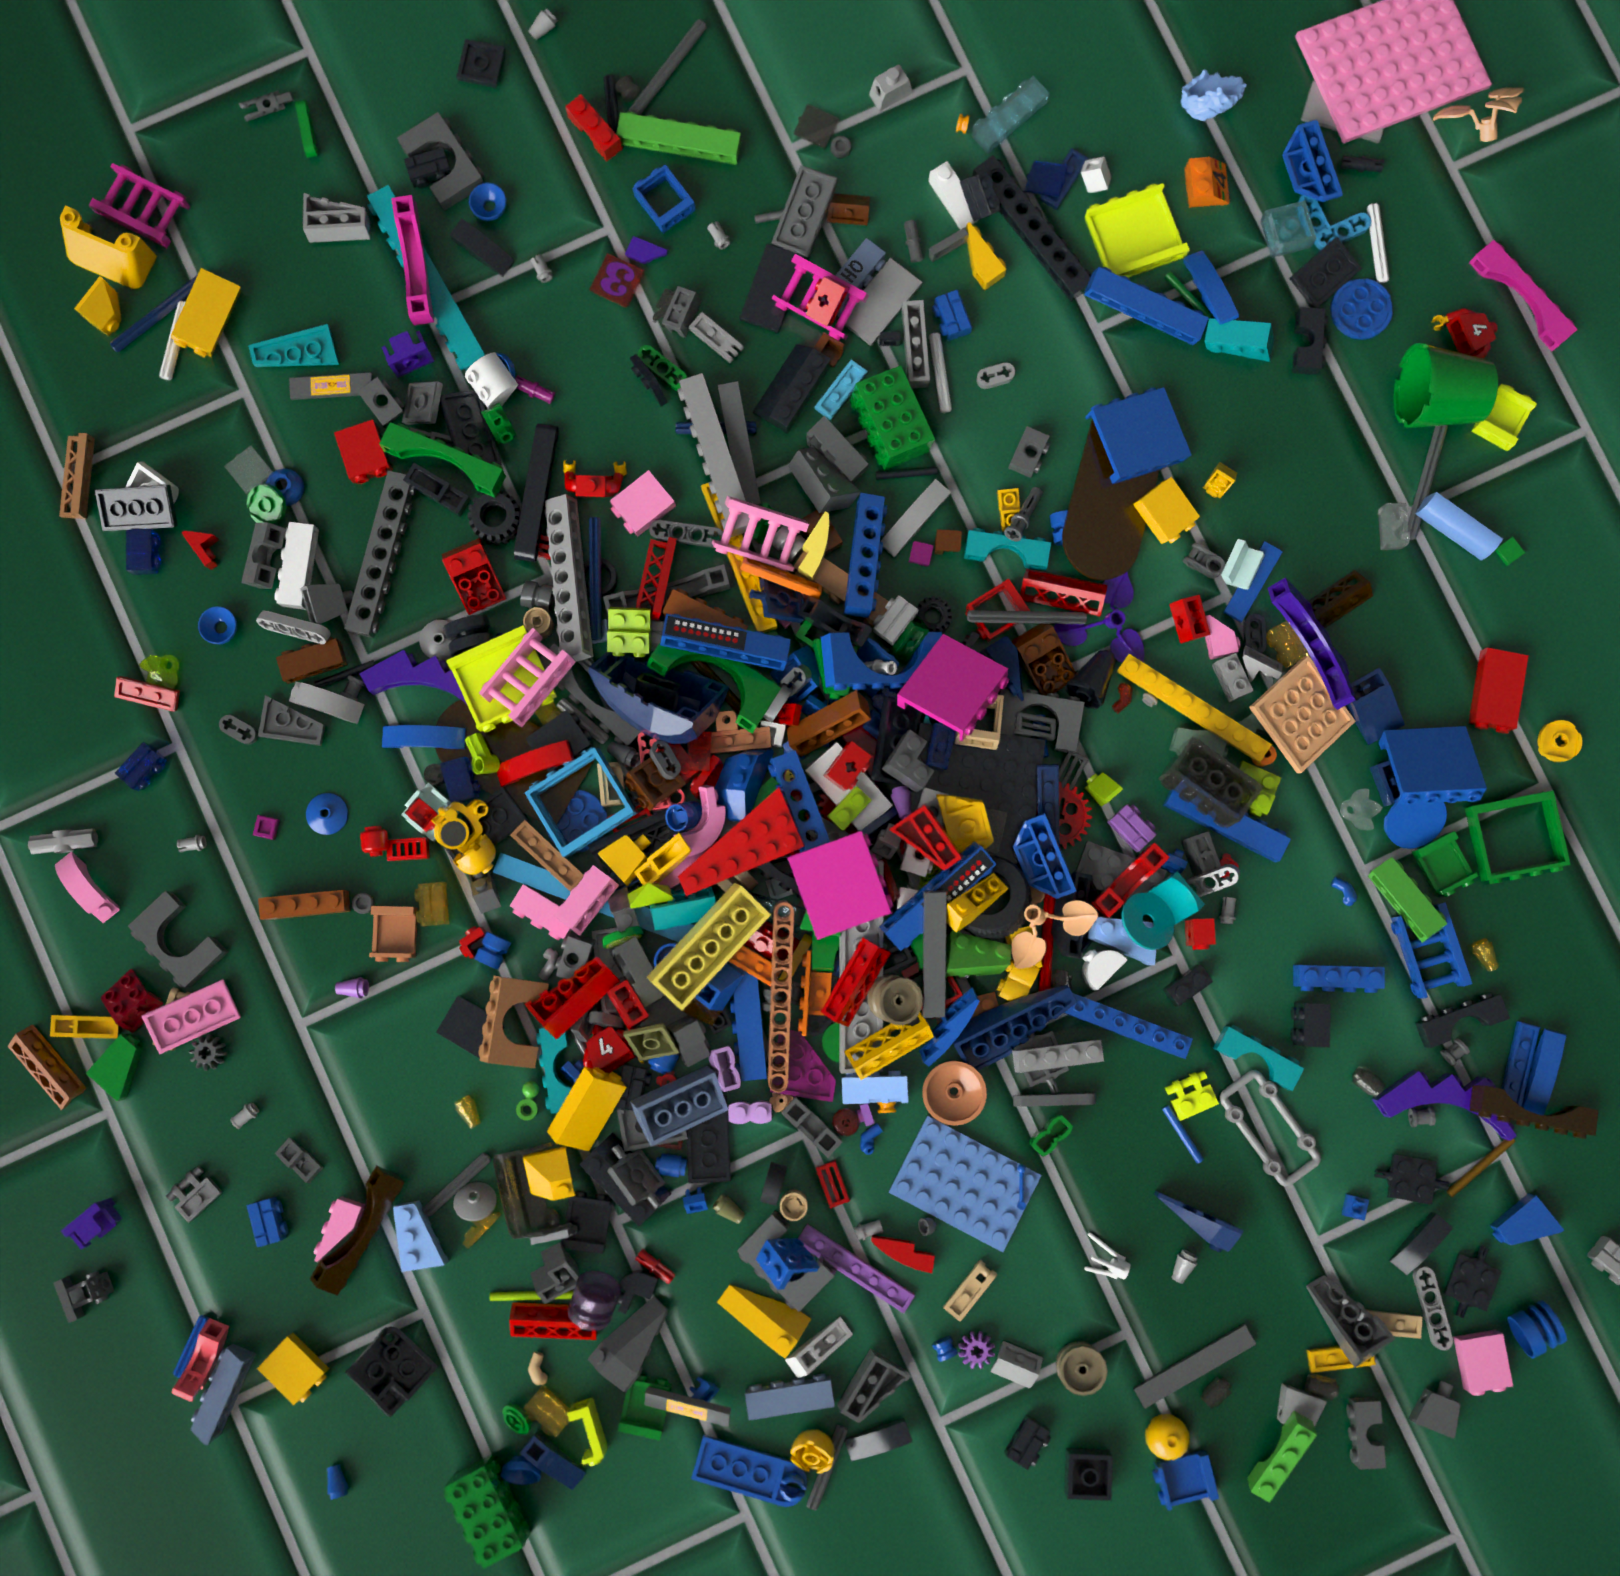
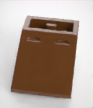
[1011,623,1076,696]

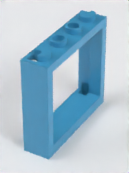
[525,747,638,857]

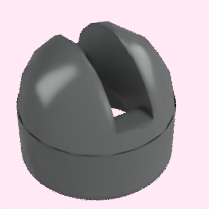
[918,1217,937,1236]

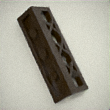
[1308,570,1373,628]

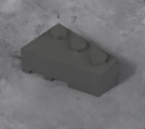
[807,416,868,484]
[788,447,861,513]
[611,937,665,1008]
[837,1348,911,1423]

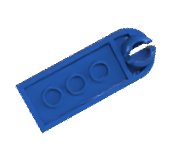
[691,1435,807,1507]

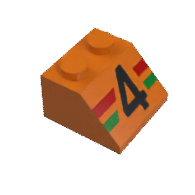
[1185,157,1230,207]

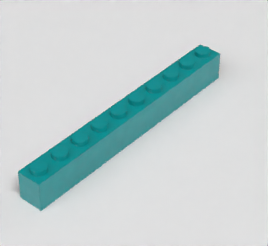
[367,185,485,371]

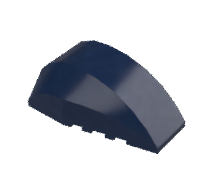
[588,652,729,744]

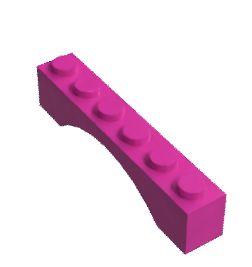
[391,195,434,325]
[1469,240,1578,351]

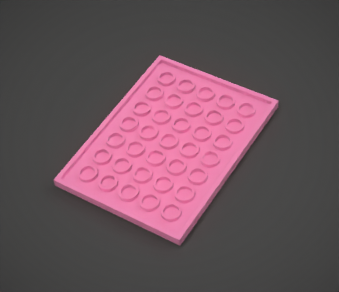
[1295,0,1492,143]

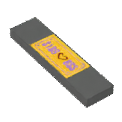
[289,373,373,400]
[645,1386,731,1427]

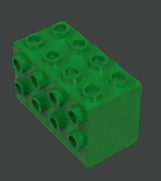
[850,365,935,470]
[444,1454,531,1569]

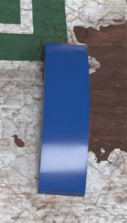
[382,725,466,749]

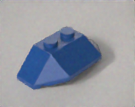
[1282,120,1343,202]
[714,749,774,822]
[1013,813,1077,899]

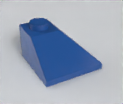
[770,645,820,704]

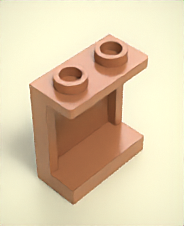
[369,906,418,962]

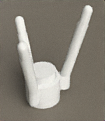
[1084,1232,1131,1279]

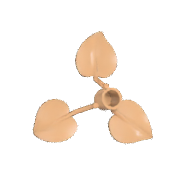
[1433,88,1524,141]
[1011,886,1098,969]

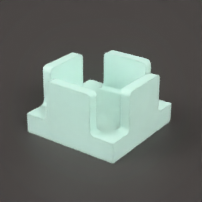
[401,783,459,842]

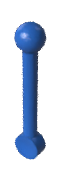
[1017,1164,1026,1210]

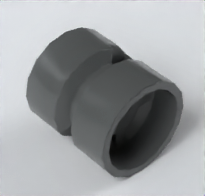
[520,580,555,613]

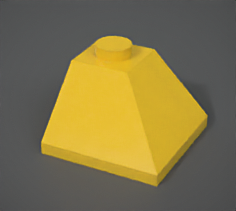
[74,276,121,336]
[523,1146,575,1201]

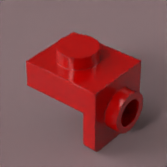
[404,797,438,832]
[459,926,486,959]

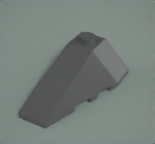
[1306,1275,1395,1368]

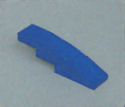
[1184,250,1239,325]
[919,988,980,1067]
[1522,1028,1566,1115]

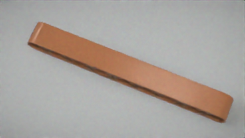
[768,900,794,1093]

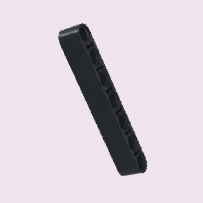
[514,423,559,562]

